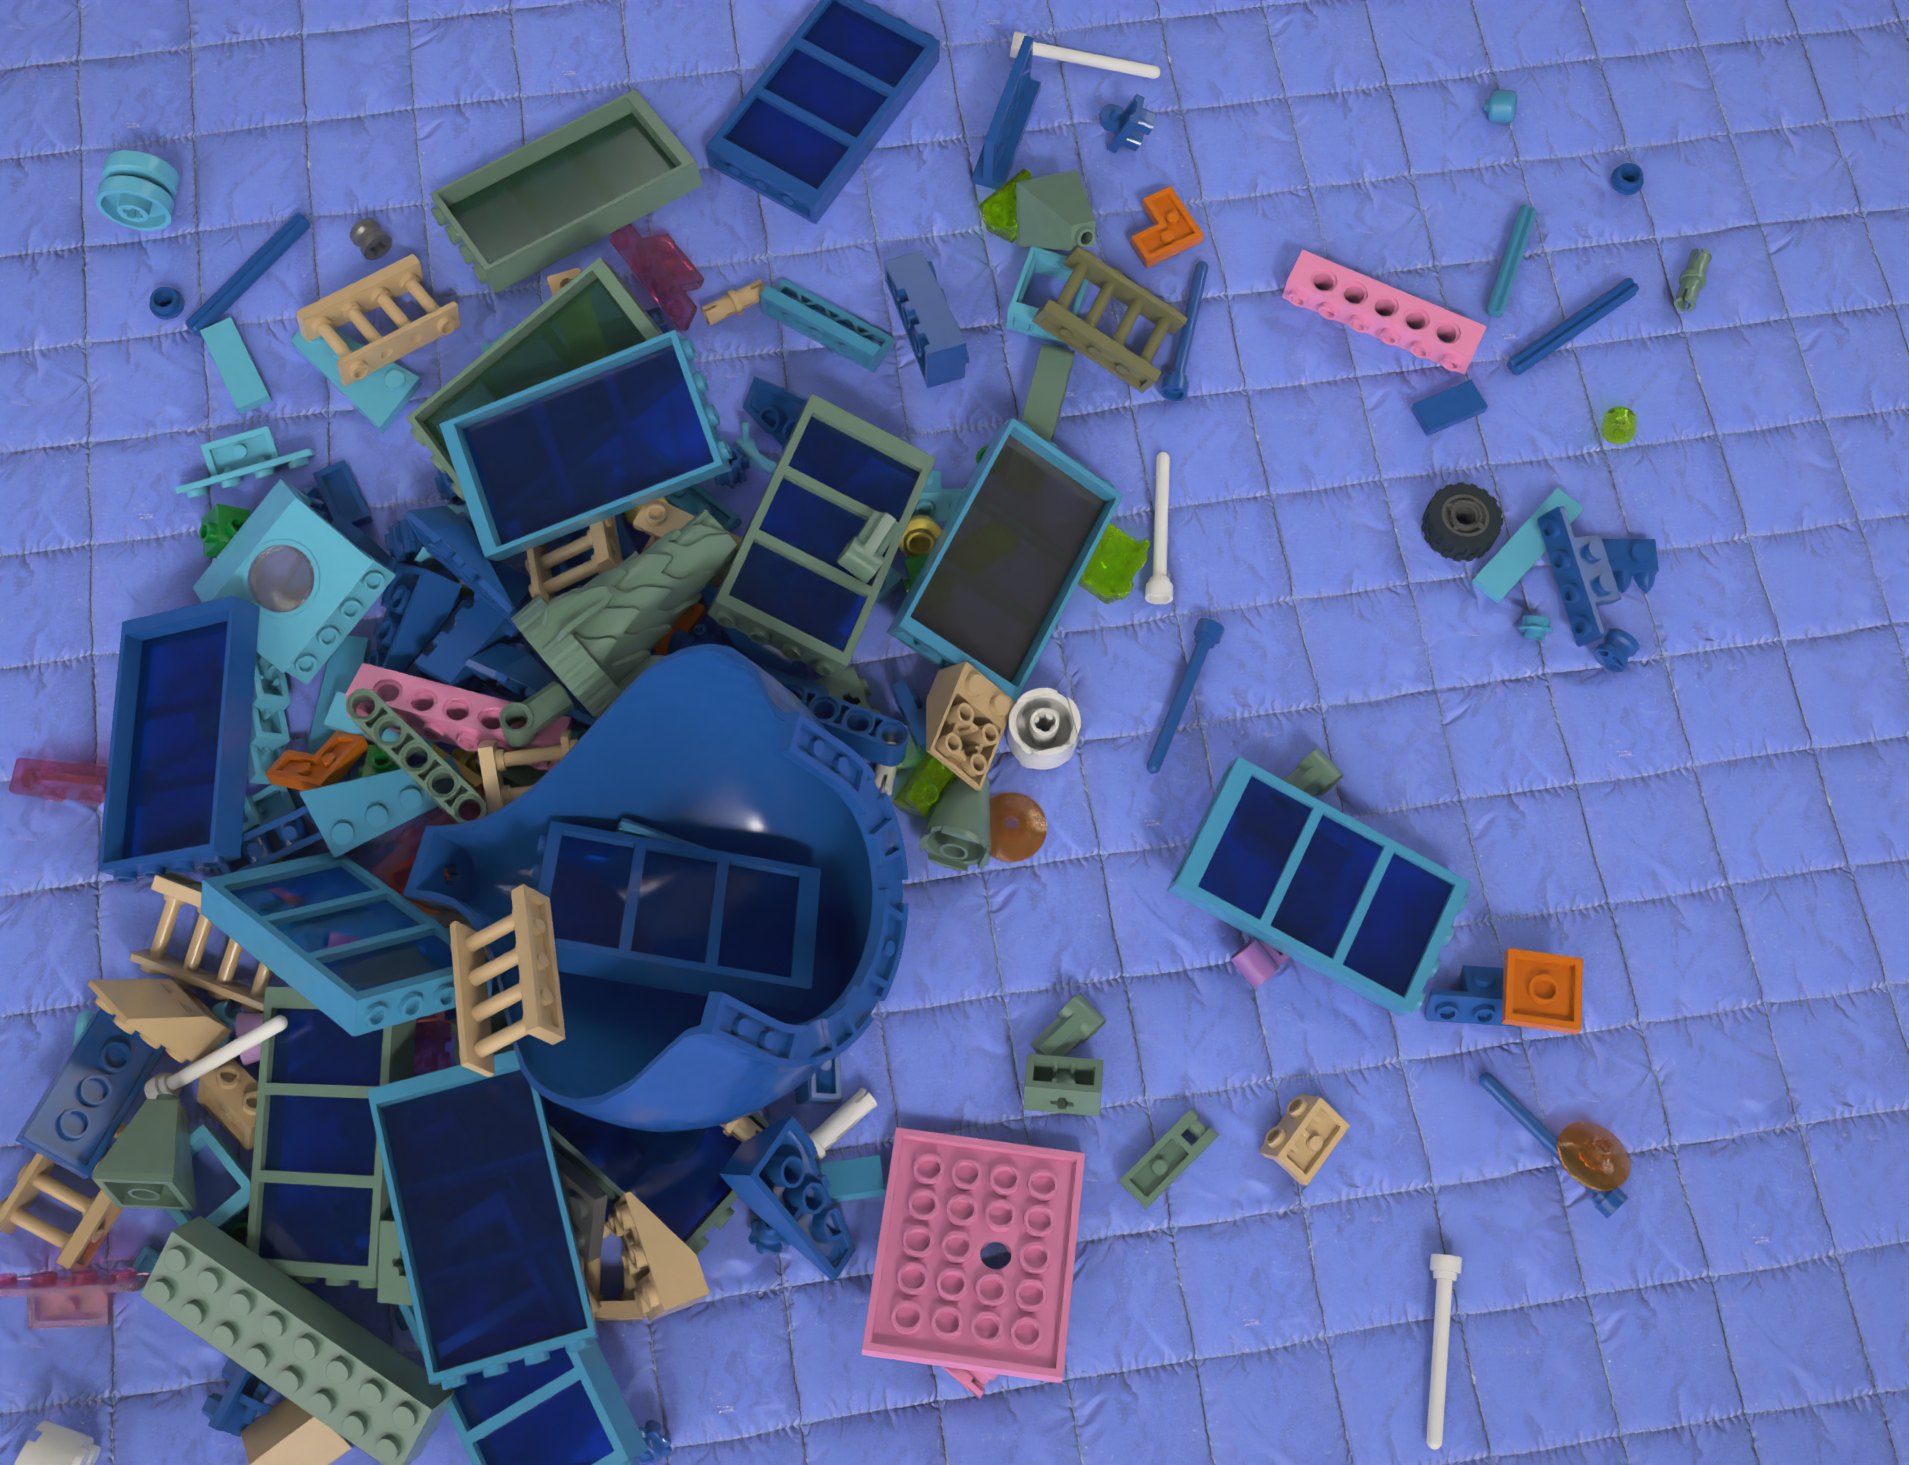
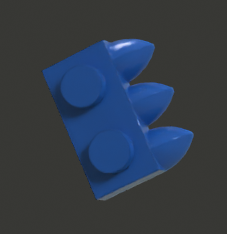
[1602,539,1659,593]

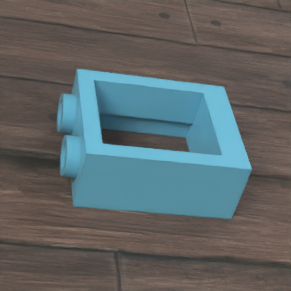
[1006,246,1091,347]
[166,1124,252,1234]

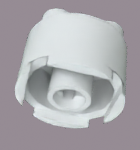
[1007,688,1081,770]
[14,1420,101,1465]

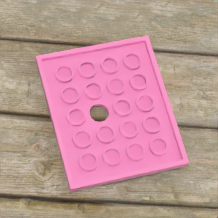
[862,1127,1085,1383]

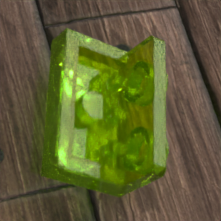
[979,169,1032,243]
[1078,523,1151,604]
[892,752,956,818]

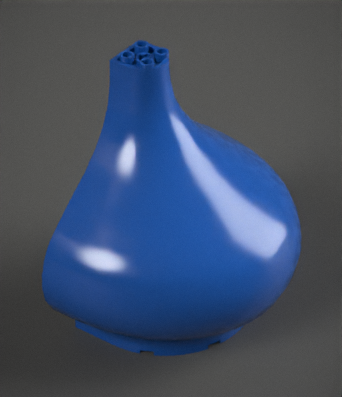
[403,643,909,1132]

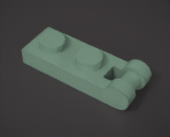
[1118,1108,1219,1210]

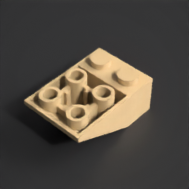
[926,661,1015,791]
[87,979,231,1064]
[608,1192,710,1322]

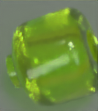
[1601,406,1637,445]

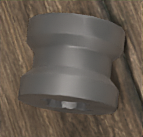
[349,218,393,260]

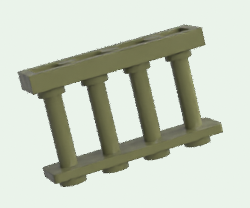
[1032,247,1187,393]

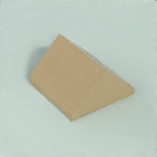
[240,1398,353,1465]

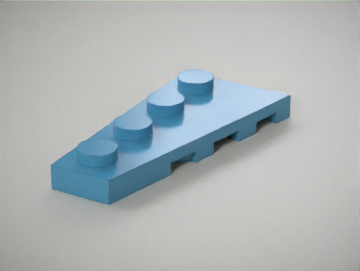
[299,757,464,858]

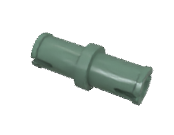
[1674,248,1712,312]

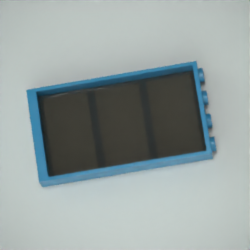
[886,418,1123,703]

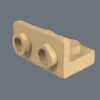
[197,1059,258,1152]
[1259,1093,1350,1186]

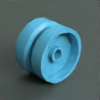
[95,150,180,231]

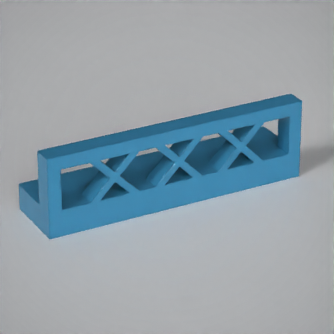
[760,278,895,373]

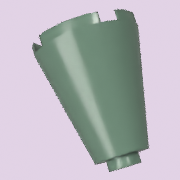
[919,774,991,871]

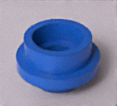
[1610,163,1644,195]
[149,287,185,320]

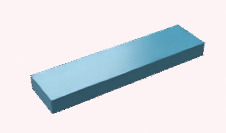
[1471,488,1585,604]

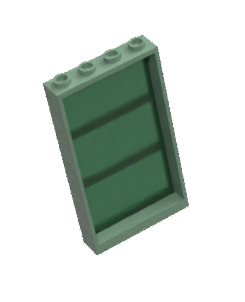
[430,89,703,294]
[406,257,685,526]

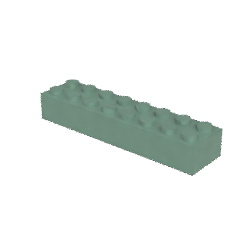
[140,1216,455,1465]

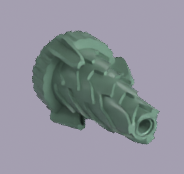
[511,509,737,719]

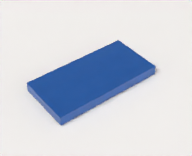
[15,1007,166,1179]

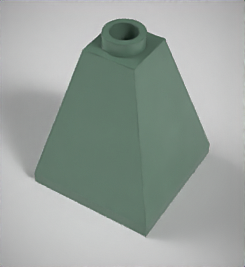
[1016,169,1095,251]
[92,1094,197,1211]

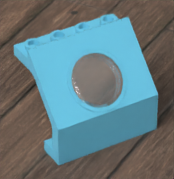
[192,479,396,685]

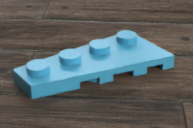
[291,329,422,435]

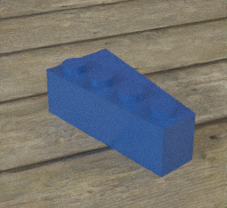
[884,250,969,388]
[414,563,533,693]

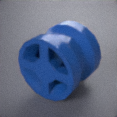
[1593,628,1639,672]

